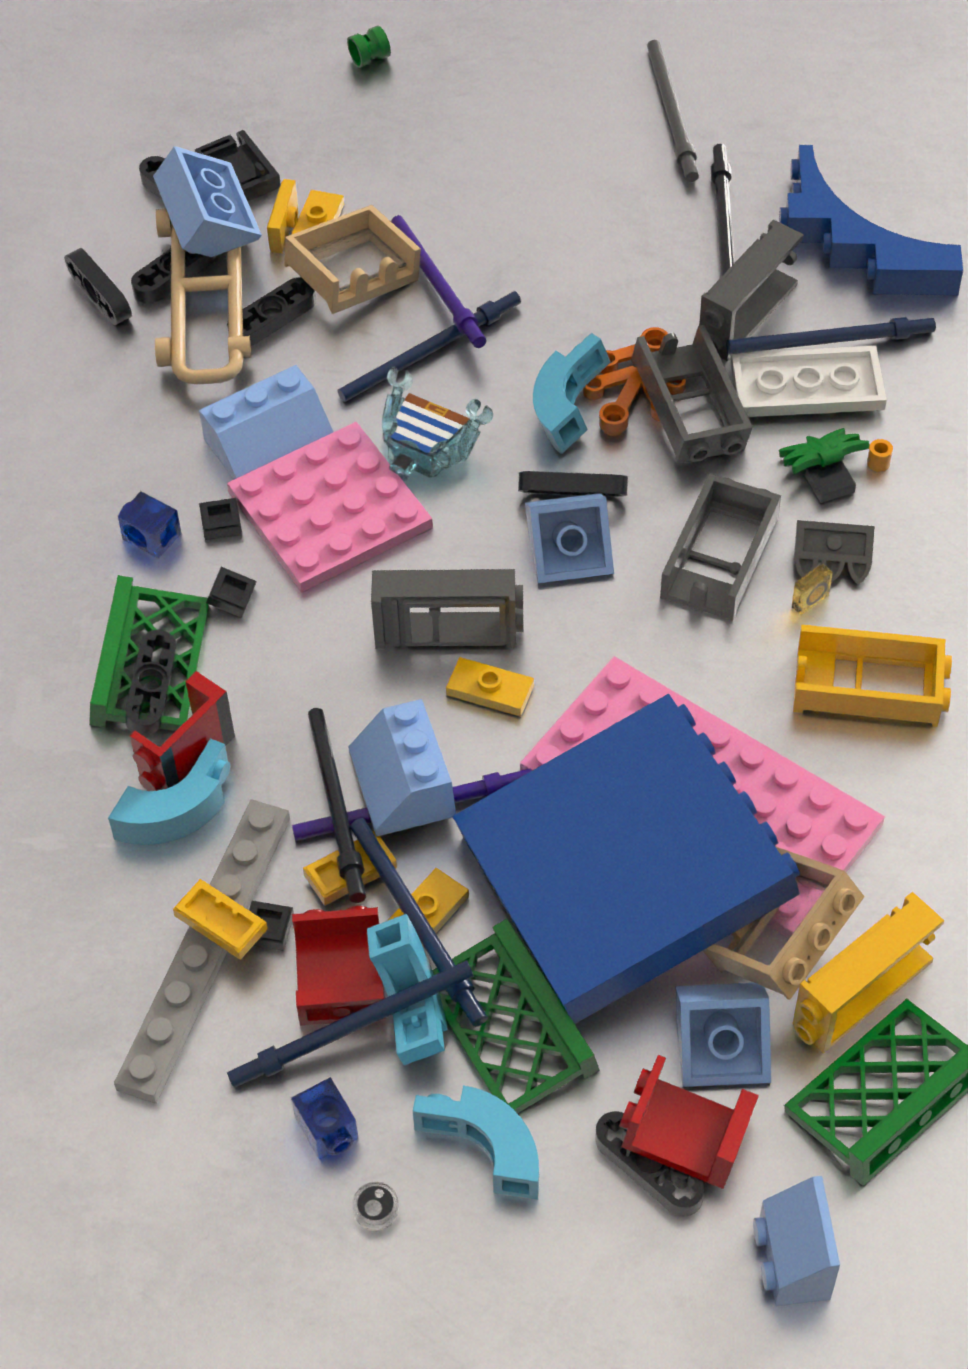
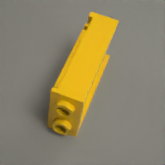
[793,625,952,727]
[792,891,944,1054]

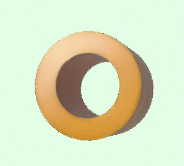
[867,439,893,472]

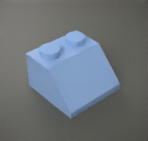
[525,493,614,583]
[675,982,771,1087]
[753,1176,840,1306]

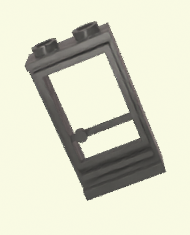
[699,220,804,361]
[631,325,753,464]
[660,473,781,621]
[371,569,524,649]

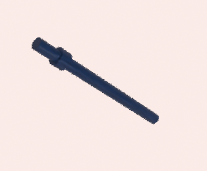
[337,291,521,402]
[726,317,936,354]
[350,818,488,1027]
[227,960,474,1088]

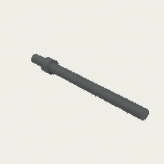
[647,40,699,182]

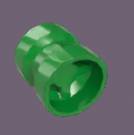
[347,26,391,68]

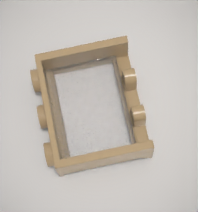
[284,205,421,314]
[703,846,865,1000]

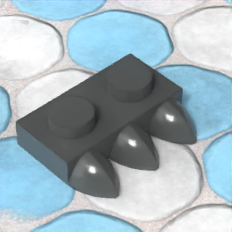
[794,520,875,585]

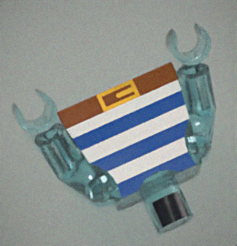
[382,367,493,481]

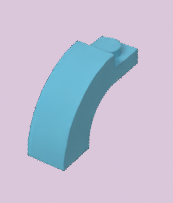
[533,333,611,454]
[108,738,231,845]
[367,914,448,1065]
[413,1085,539,1200]

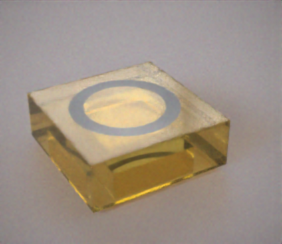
[792,564,833,615]

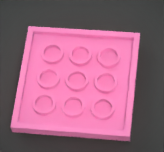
[227,422,433,593]

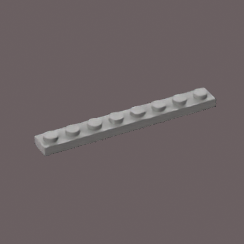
[114,799,290,1104]

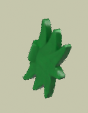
[779,428,870,474]

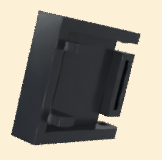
[194,130,281,202]

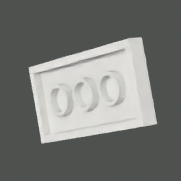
[731,346,887,417]

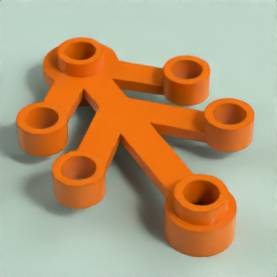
[583,327,686,436]

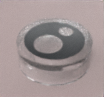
[353,1182,399,1231]

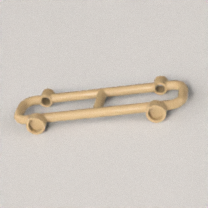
[155,209,251,384]

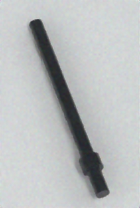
[710,144,734,277]
[308,708,366,903]

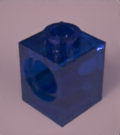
[117,491,182,559]
[291,1077,359,1159]

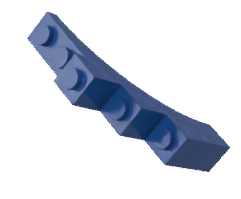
[779,145,963,296]

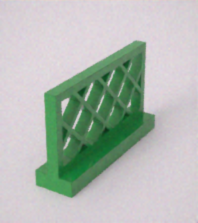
[89,575,209,731]
[432,919,600,1114]
[784,998,968,1186]

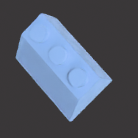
[153,146,262,257]
[199,365,333,479]
[348,699,456,837]

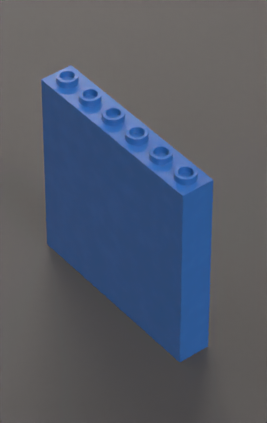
[452,693,800,1024]

